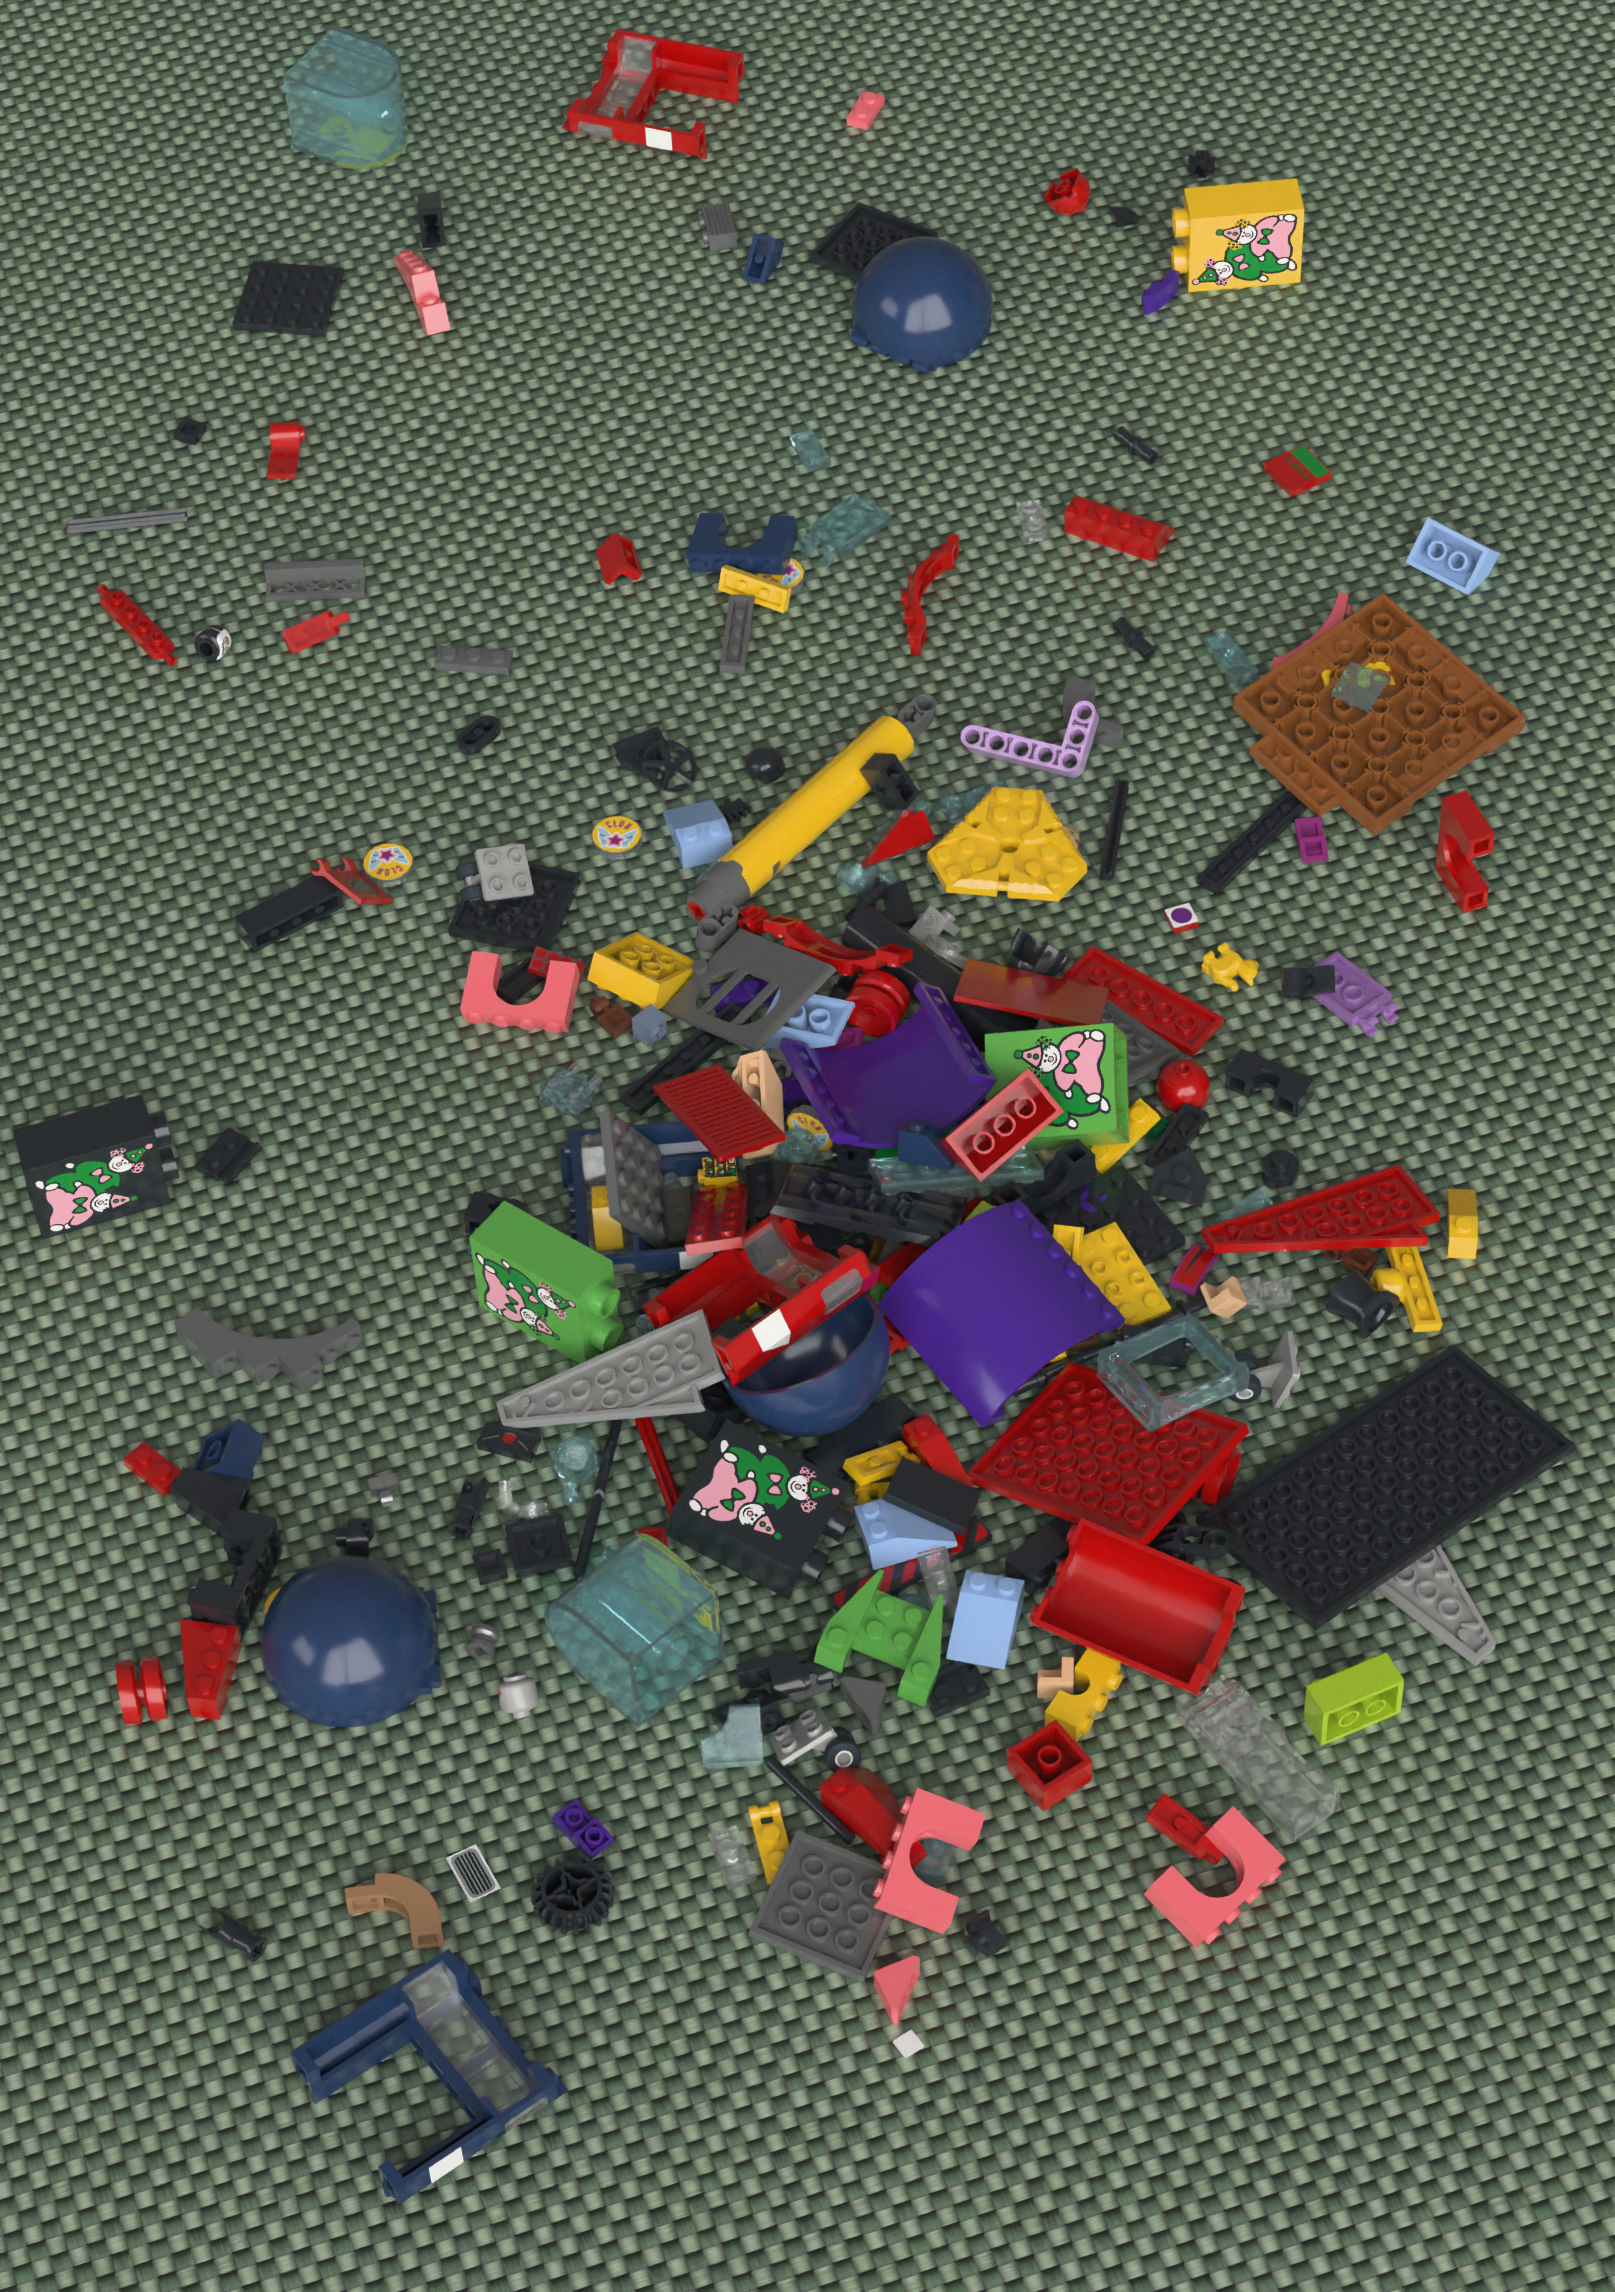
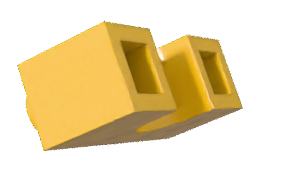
[1045,1649,1123,1743]

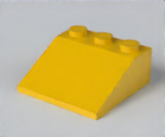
[587,932,696,1010]

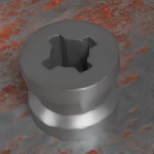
[465,1624,500,1660]

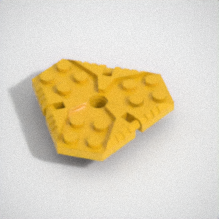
[927,787,1087,902]

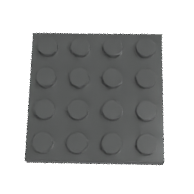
[1036,1000,1181,1084]
[599,1110,669,1249]
[749,1830,894,1983]

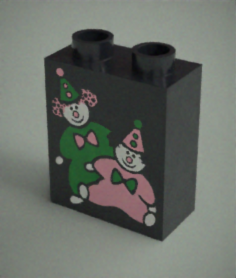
[12,1094,180,1240]
[665,1419,855,1600]

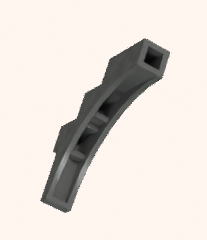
[174,1307,363,1392]

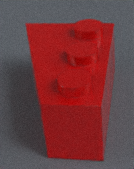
[180,1619,242,1720]

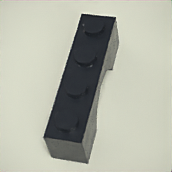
[990,1139,1096,1215]

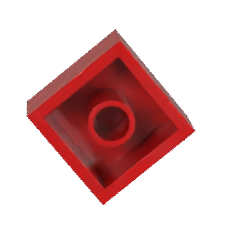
[1007,1720,1092,1812]

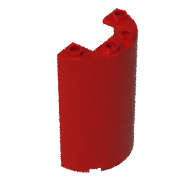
[1029,1518,1246,1697]

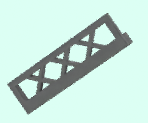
[264,559,366,602]

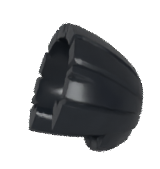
[1008,928,1071,977]

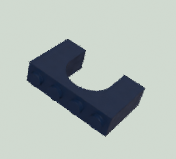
[686,513,798,575]

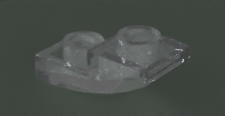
[1239,1276,1294,1309]

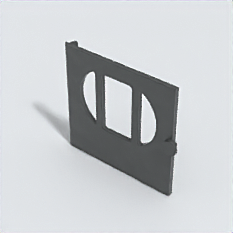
[661,928,836,1053]

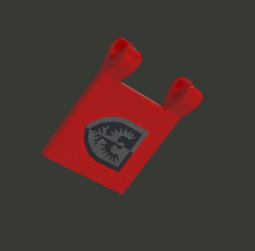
[310,857,393,905]

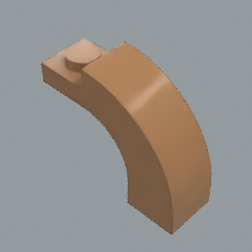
[345,1873,445,1949]

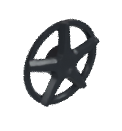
[642,739,697,792]

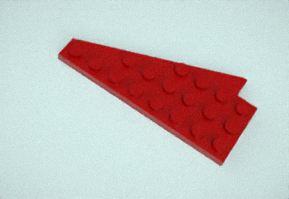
[1201,1164,1440,1254]

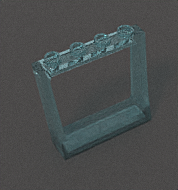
[1096,1313,1250,1432]

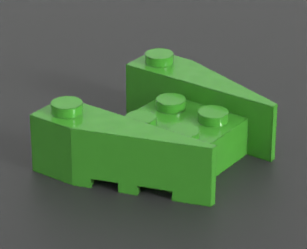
[814,1569,944,1707]

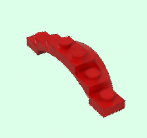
[901,534,959,655]
[763,915,913,976]

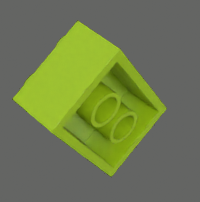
[1303,1652,1404,1746]

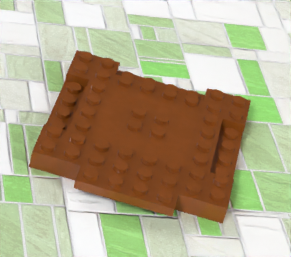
[1233,593,1526,836]

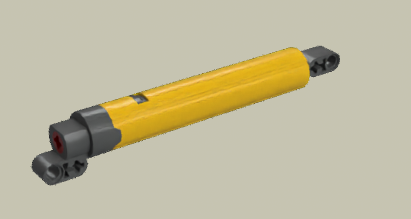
[685,694,937,952]

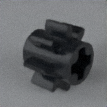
[1187,150,1216,179]

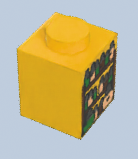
[698,1157,737,1188]

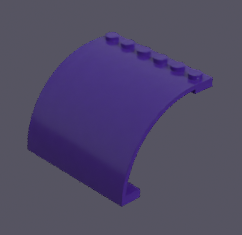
[779,982,997,1149]
[878,1199,1126,1428]

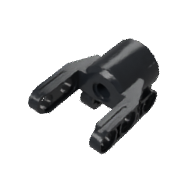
[1148,1510,1244,1601]

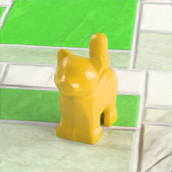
[1202,942,1259,992]

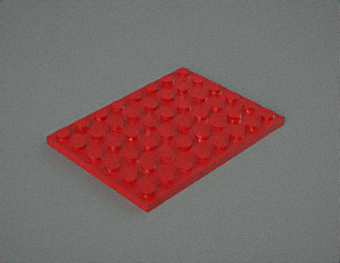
[965,1361,1249,1546]

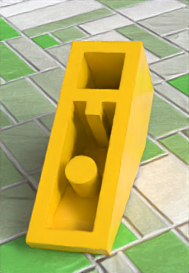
[1447,1189,1478,1259]

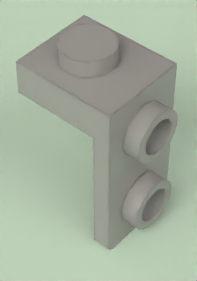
[909,905,961,946]

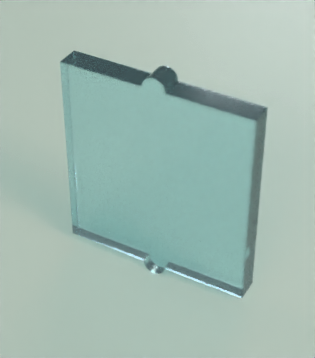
[1331,661,1389,712]

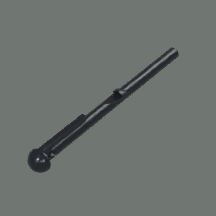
[573,1419,623,1578]

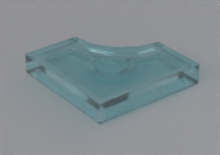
[701,1704,764,1769]

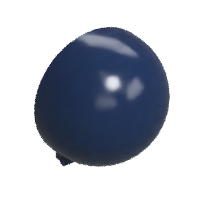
[851,237,993,374]
[721,1289,890,1437]
[260,1555,442,1728]

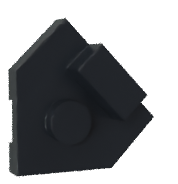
[611,727,669,780]
[1148,1147,1210,1208]

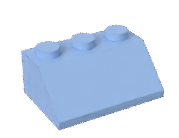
[1405,518,1500,595]

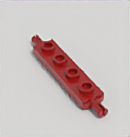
[97,584,177,667]

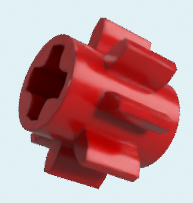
[738,904,770,936]

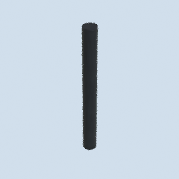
[767,1758,856,1845]

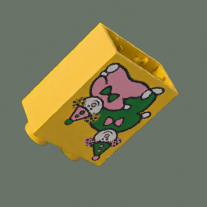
[1171,178,1304,292]

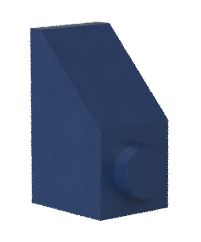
[742,233,785,285]
[898,1119,957,1171]

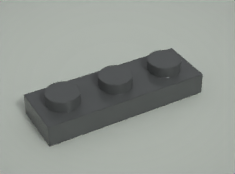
[435,645,514,675]

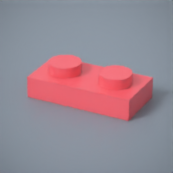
[846,91,885,130]

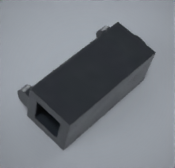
[1113,1324,1192,1368]

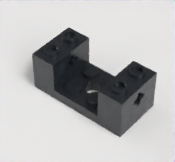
[187,1508,283,1643]

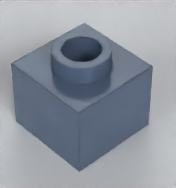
[632,1004,667,1047]

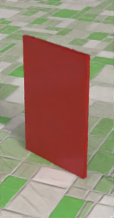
[953,959,1109,1026]

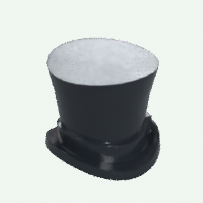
[1326,1270,1400,1340]

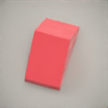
[873,1956,920,2025]

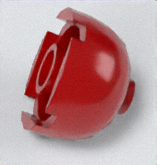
[1044,169,1091,216]
[1156,1059,1210,1113]

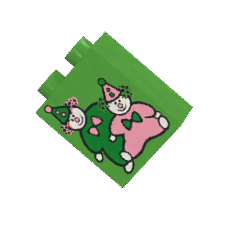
[975,1023,1130,1152]
[469,1200,624,1364]

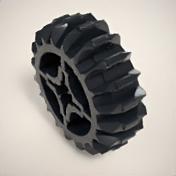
[531,1855,614,1937]

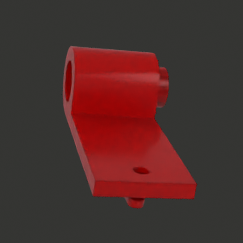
[266,422,306,481]

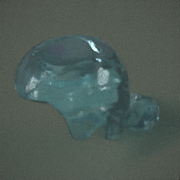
[836,862,897,895]
[776,1128,819,1164]
[553,1436,598,1506]

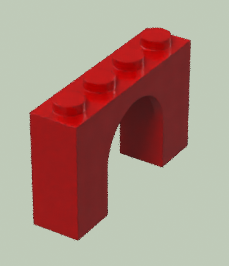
[1435,790,1495,913]

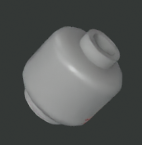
[497,1673,539,1719]

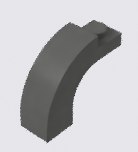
[1063,675,1124,750]

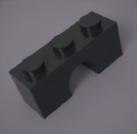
[1225,1048,1314,1118]

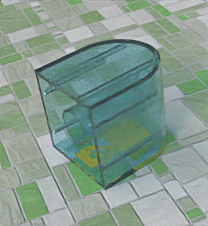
[283,26,409,169]
[544,1533,725,1728]

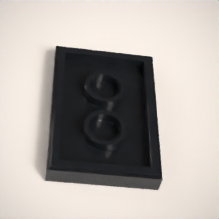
[883,1456,982,1536]

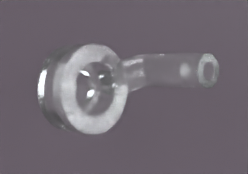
[499,1479,547,1520]

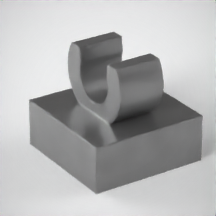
[770,1047,794,1079]
[367,1473,399,1508]

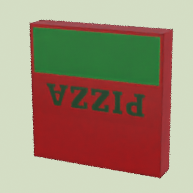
[1263,445,1332,497]

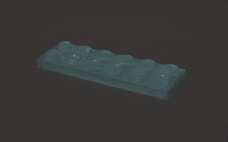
[868,1146,1044,1195]

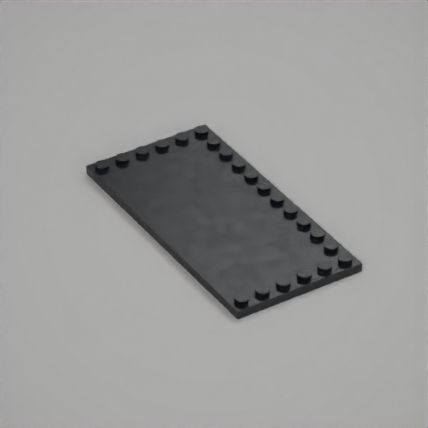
[1196,1344,1575,1631]

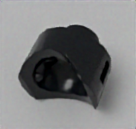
[1261,1150,1299,1190]
[336,1518,374,1557]
[963,1909,1011,1958]

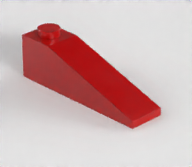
[819,1768,927,1868]

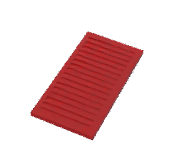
[653,1064,786,1163]

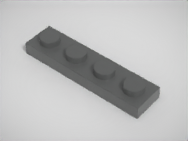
[720,595,755,674]

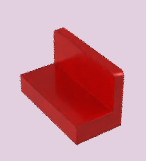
[596,532,642,585]

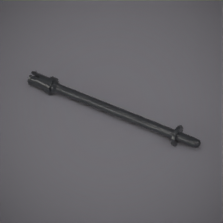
[1013,1297,1208,1398]

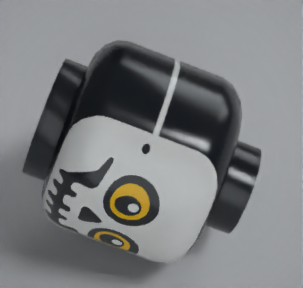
[194,625,231,661]

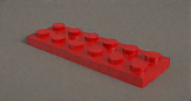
[1061,946,1224,1057]
[685,1181,749,1256]

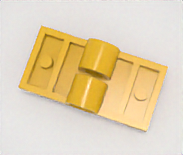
[1080,1222,1171,1331]

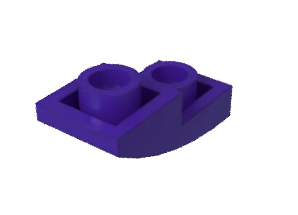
[1141,269,1179,315]
[552,1799,615,1860]

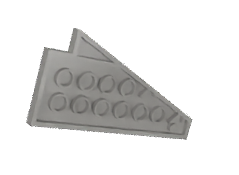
[496,1309,726,1429]
[1375,1545,1496,1666]

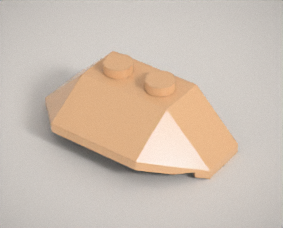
[731,1050,784,1160]

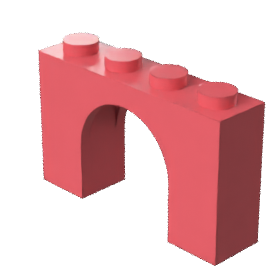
[460,951,580,1034]
[873,1788,986,1934]
[1144,1806,1286,1948]

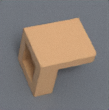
[1200,1276,1248,1319]
[1037,1657,1074,1699]

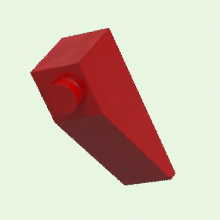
[859,809,936,869]
[903,1413,975,1489]

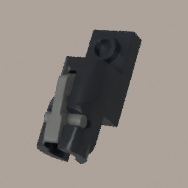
[736,1650,834,1702]

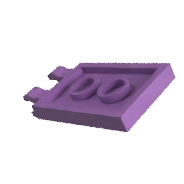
[1313,951,1399,1037]

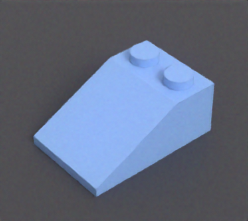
[663,800,733,869]
[764,988,855,1049]
[854,1499,958,1570]
[946,1570,1024,1670]

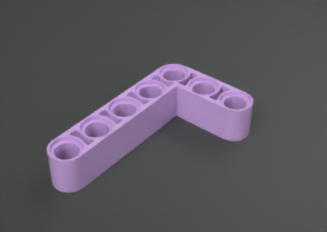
[961,701,1099,778]

